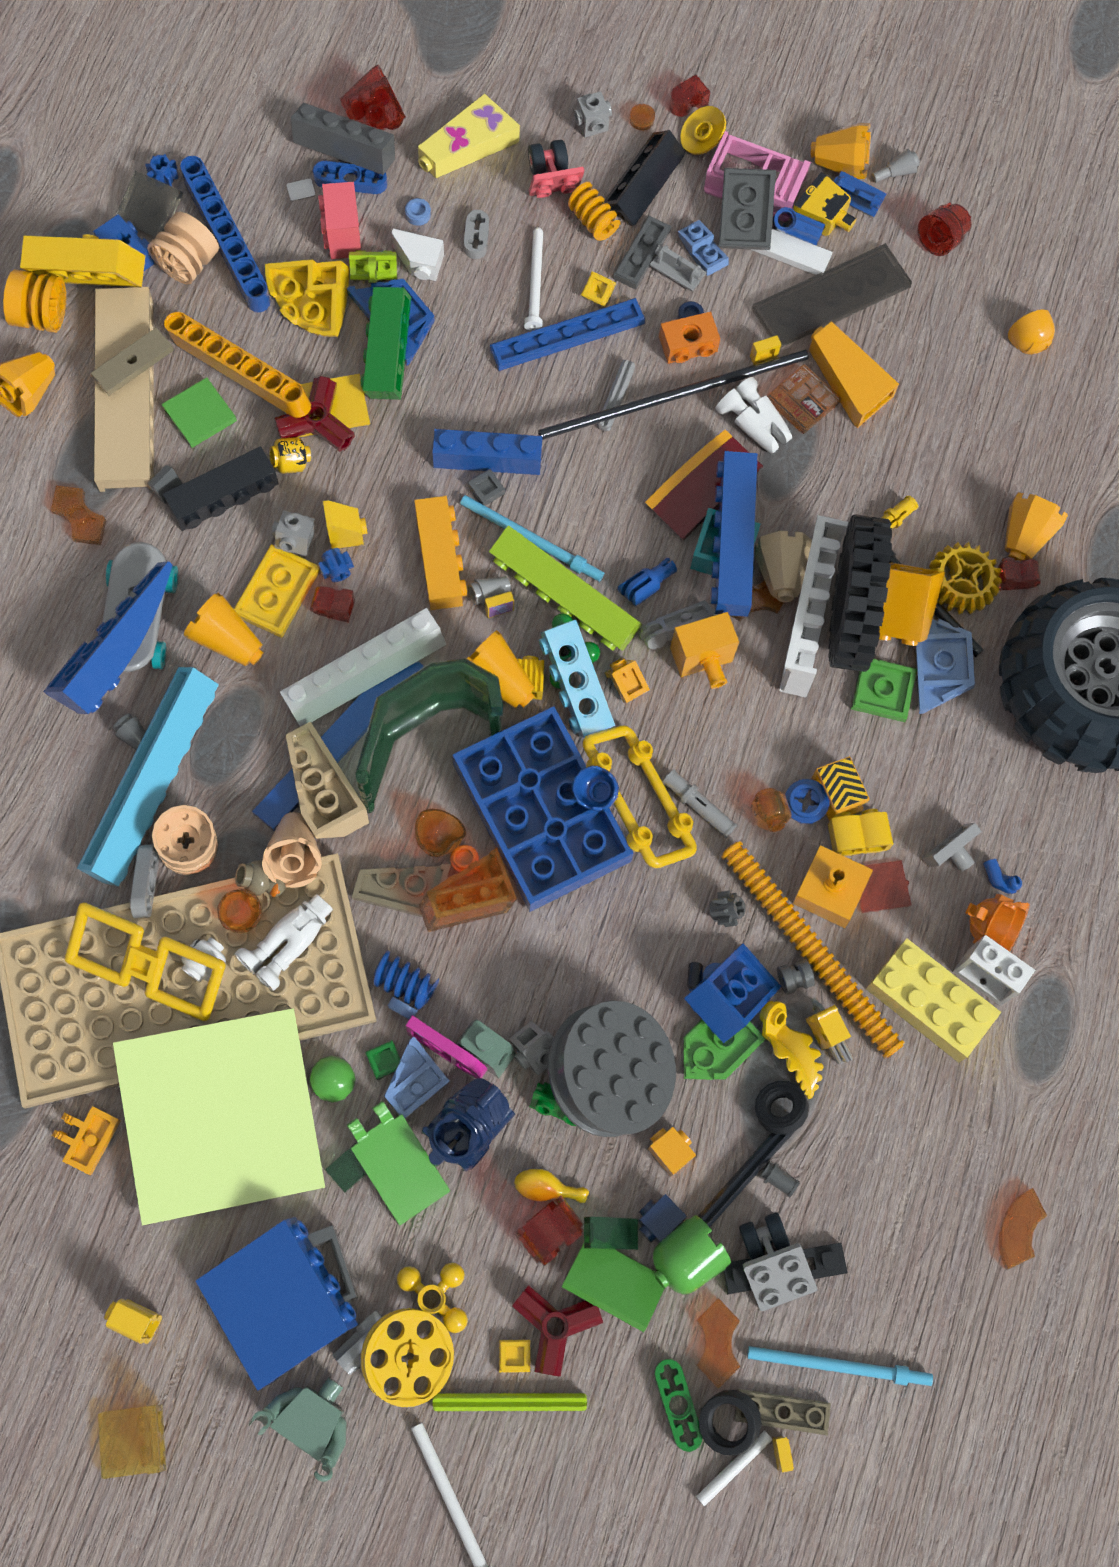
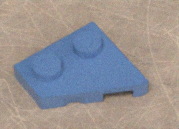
[384,1036,450,1118]

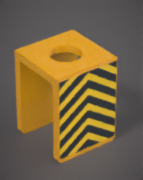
[811,756,869,821]

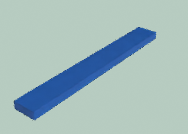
[252,661,424,832]

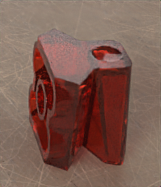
[340,64,406,131]

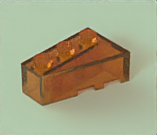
[419,848,517,932]

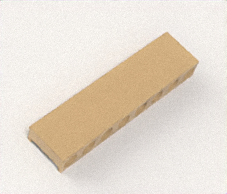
[94,287,154,492]

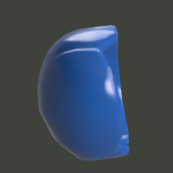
[572,766,619,811]

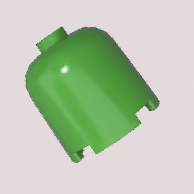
[653,1215,731,1294]

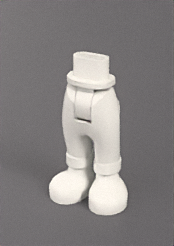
[234,894,333,991]

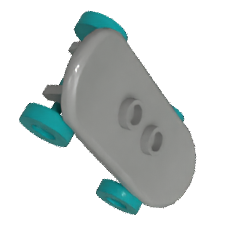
[96,542,178,672]

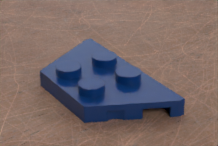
[347,278,435,365]

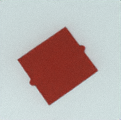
[859,860,911,913]

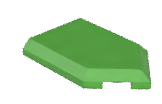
[683,1019,766,1080]

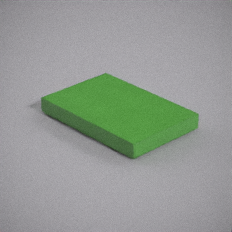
[562,1235,664,1332]

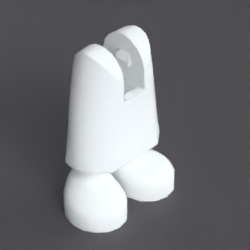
[715,377,792,454]

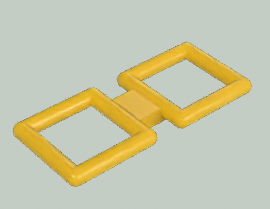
[65,902,226,1021]

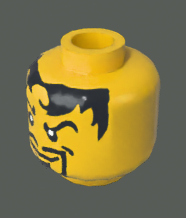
[269,437,311,474]

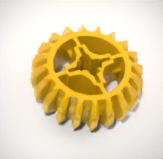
[929,542,1002,614]

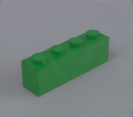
[360,287,411,400]

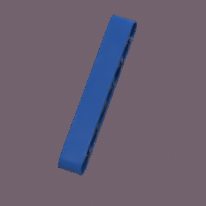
[180,156,270,313]

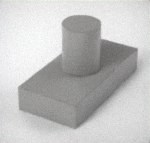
[922,823,982,871]

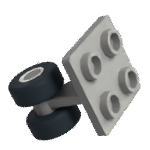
[739,1212,817,1311]

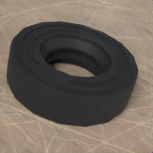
[755,1081,809,1134]

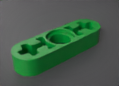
[654,1359,703,1452]

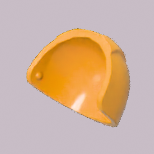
[1008,309,1055,355]

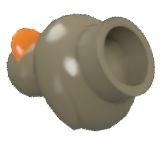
[235,860,286,897]

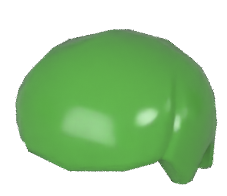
[309,1055,356,1103]

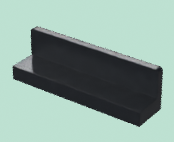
[604,130,685,226]

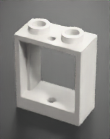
[953,935,1035,1006]

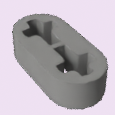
[464,210,489,259]

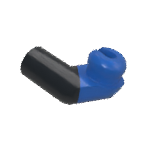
[687,962,703,992]

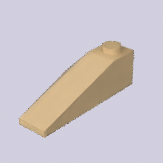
[286,722,369,839]

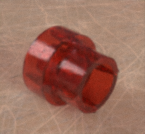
[918,202,971,256]

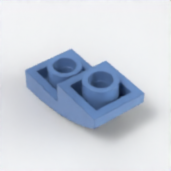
[678,220,729,276]

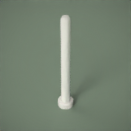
[524,227,543,331]

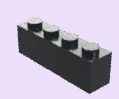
[163,446,279,531]

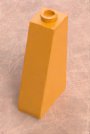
[809,321,899,428]

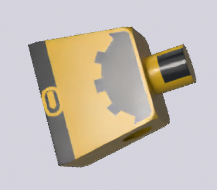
[791,172,857,236]

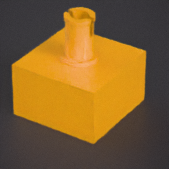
[670,612,739,689]
[793,845,873,928]

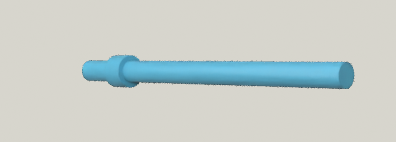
[460,495,605,582]
[747,1346,933,1386]

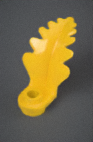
[760,1001,823,1099]

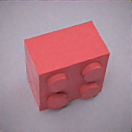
[318,182,361,259]

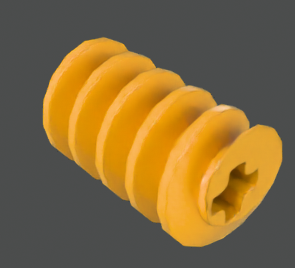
[568,181,621,241]

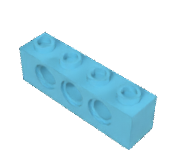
[539,620,615,738]

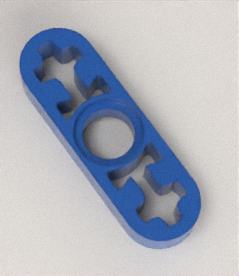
[313,161,388,194]

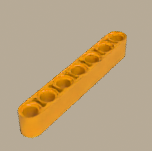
[164,312,311,418]

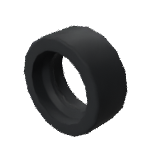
[698,1390,762,1456]

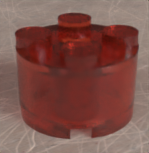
[513,1195,584,1266]

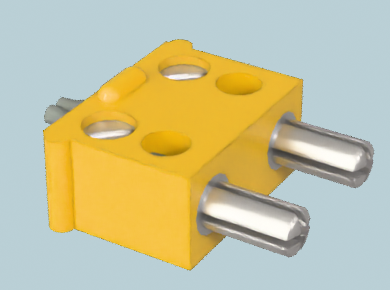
[806,997,853,1065]

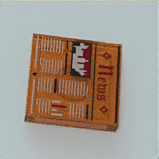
[767,364,842,434]

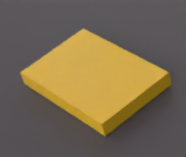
[286,373,370,438]
[234,544,320,638]

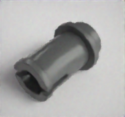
[760,1161,800,1198]

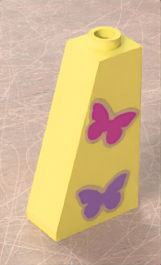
[418,94,520,178]

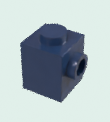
[638,1194,687,1244]

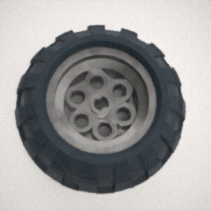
[999,577,1119,773]

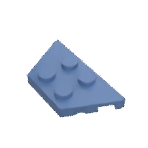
[915,619,975,714]

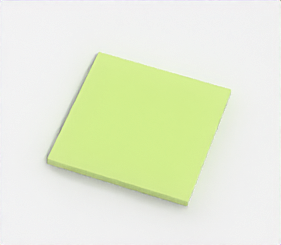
[113,1008,325,1226]

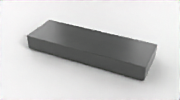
[613,215,671,290]

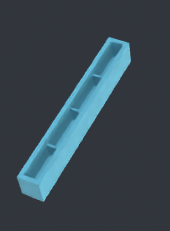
[77,667,219,886]

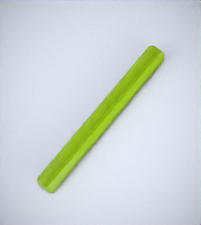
[433,1393,587,1411]

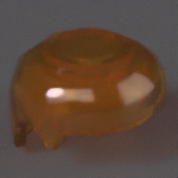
[217,888,262,933]

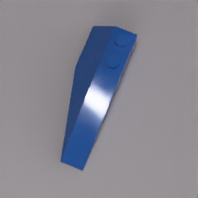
[43,561,173,714]

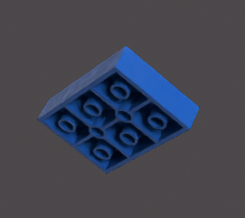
[452,707,634,912]

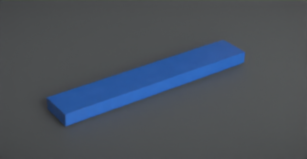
[490,298,645,371]

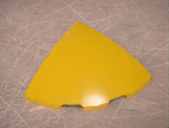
[265,259,349,337]

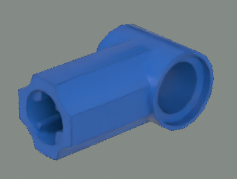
[772,207,825,246]

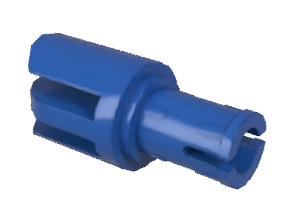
[618,558,677,607]

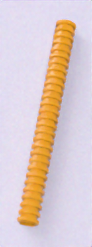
[721,841,905,1059]

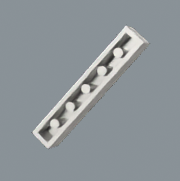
[280,608,446,727]

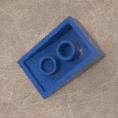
[684,943,782,1043]

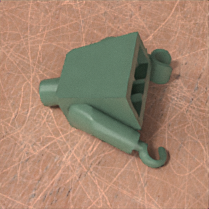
[249,1377,347,1482]

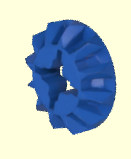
[784,779,830,824]

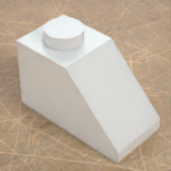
[392,229,444,281]

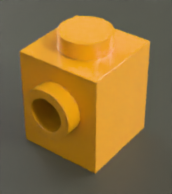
[648,1127,696,1177]

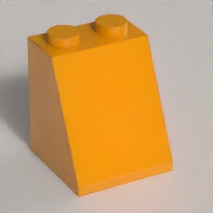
[879,563,945,646]

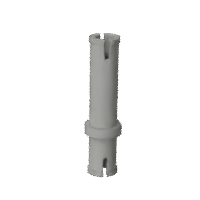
[663,769,737,839]

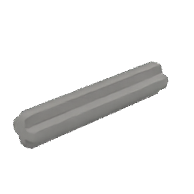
[597,360,635,431]

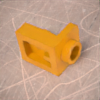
[604,658,650,703]

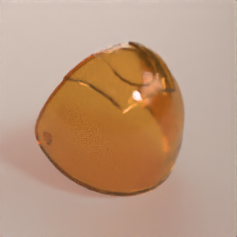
[415,809,466,857]

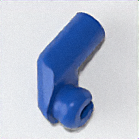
[983,859,1022,894]

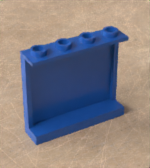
[196,1217,359,1391]

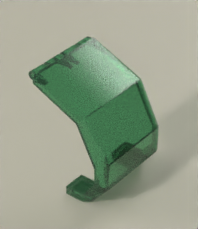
[355,658,503,814]

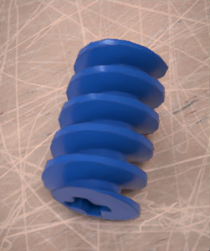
[374,951,439,1010]

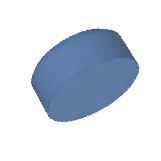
[405,198,431,226]
[387,997,418,1020]

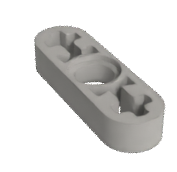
[130,844,159,918]

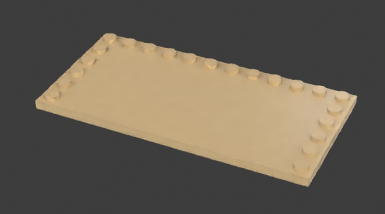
[0,853,377,1108]

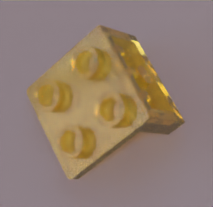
[98,1404,167,1479]

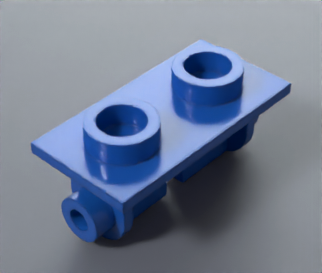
[834,171,887,217]

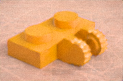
[51,1106,121,1175]

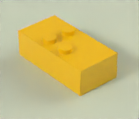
[20,234,145,287]

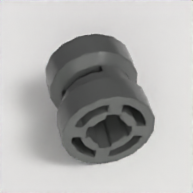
[777,959,815,995]

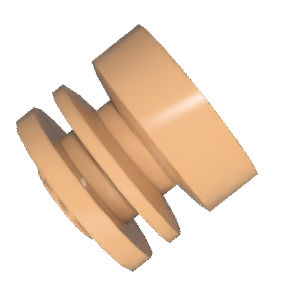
[147,211,219,285]
[152,805,218,875]

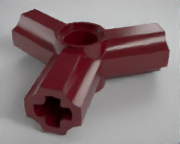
[274,376,355,452]
[511,1285,603,1377]

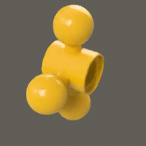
[397,1263,468,1333]

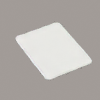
[287,179,315,201]

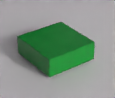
[365,1040,400,1080]

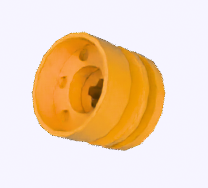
[3,269,66,333]

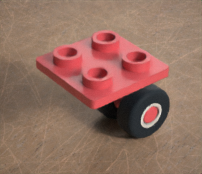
[528,139,584,198]

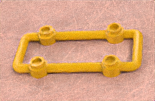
[582,725,697,868]

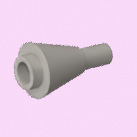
[872,149,920,183]

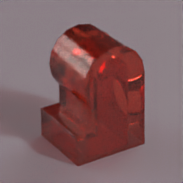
[669,74,711,117]
[997,557,1041,591]
[310,586,355,623]

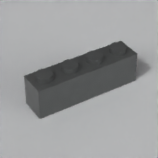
[291,102,395,175]

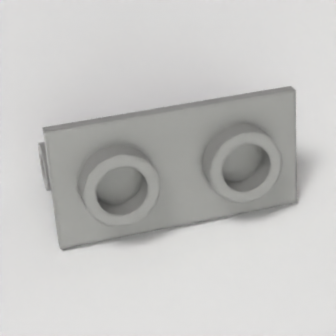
[650,245,707,292]

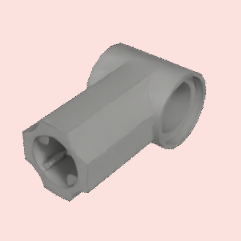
[332,1310,397,1375]

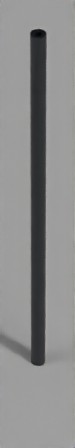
[538,350,809,440]

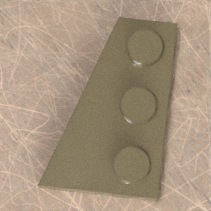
[352,864,451,921]

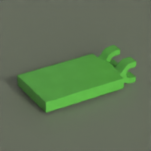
[346,1101,450,1226]

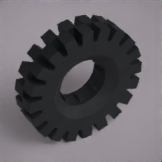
[828,515,892,672]

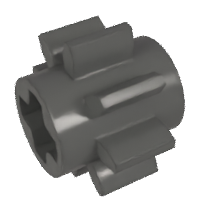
[709,890,745,927]

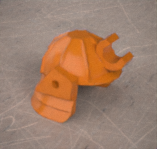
[965,894,1030,952]

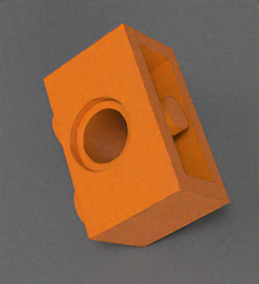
[659,312,720,364]

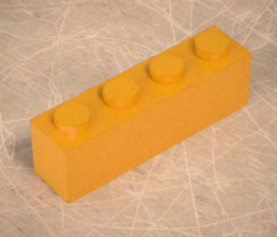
[414,496,467,611]

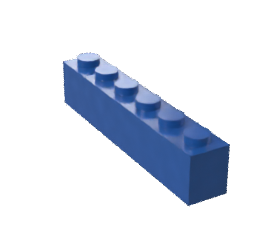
[710,451,758,617]

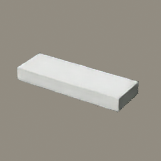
[751,229,833,277]

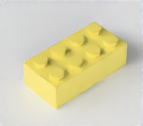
[866,939,1001,1063]

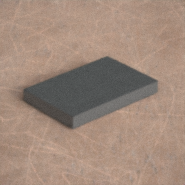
[719,168,776,250]

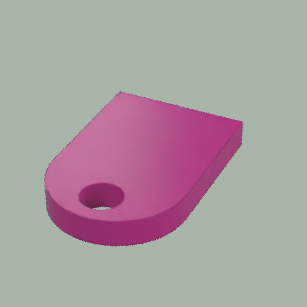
[406,1015,488,1079]

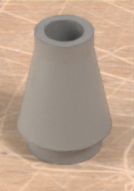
[468,576,511,606]

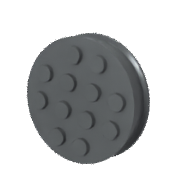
[548,1001,676,1137]

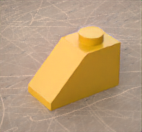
[323,500,368,549]

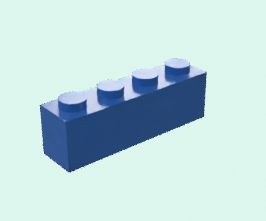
[432,429,542,475]

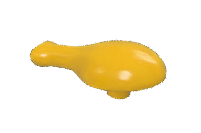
[514,1169,589,1203]

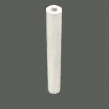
[696,1430,772,1506]

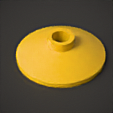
[680,106,726,155]

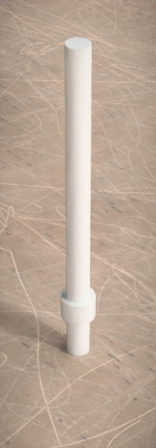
[411,1423,492,1567]

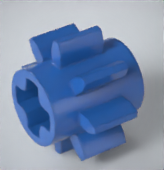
[145,154,179,188]
[318,548,354,582]

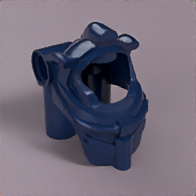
[422,1078,515,1172]

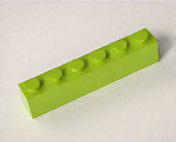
[489,525,642,651]

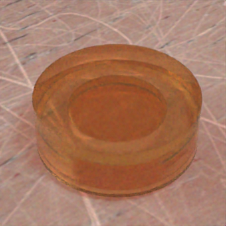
[630,104,655,131]

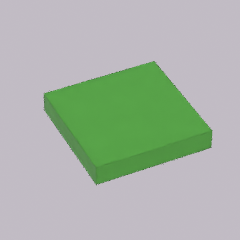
[162,378,237,448]
[851,659,917,722]

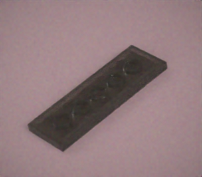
[752,243,912,348]

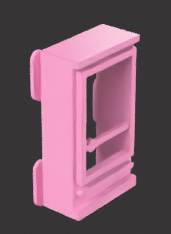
[704,131,811,222]

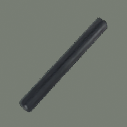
[698,1131,795,1227]

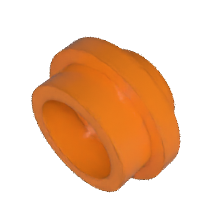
[450,845,479,873]

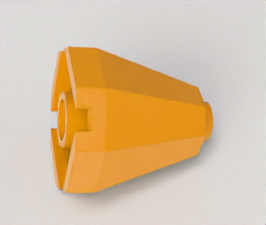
[811,123,871,179]
[0,352,55,417]
[1005,492,1068,563]

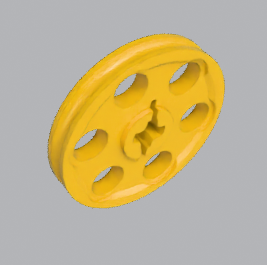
[361,1308,454,1407]

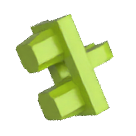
[349,250,397,283]

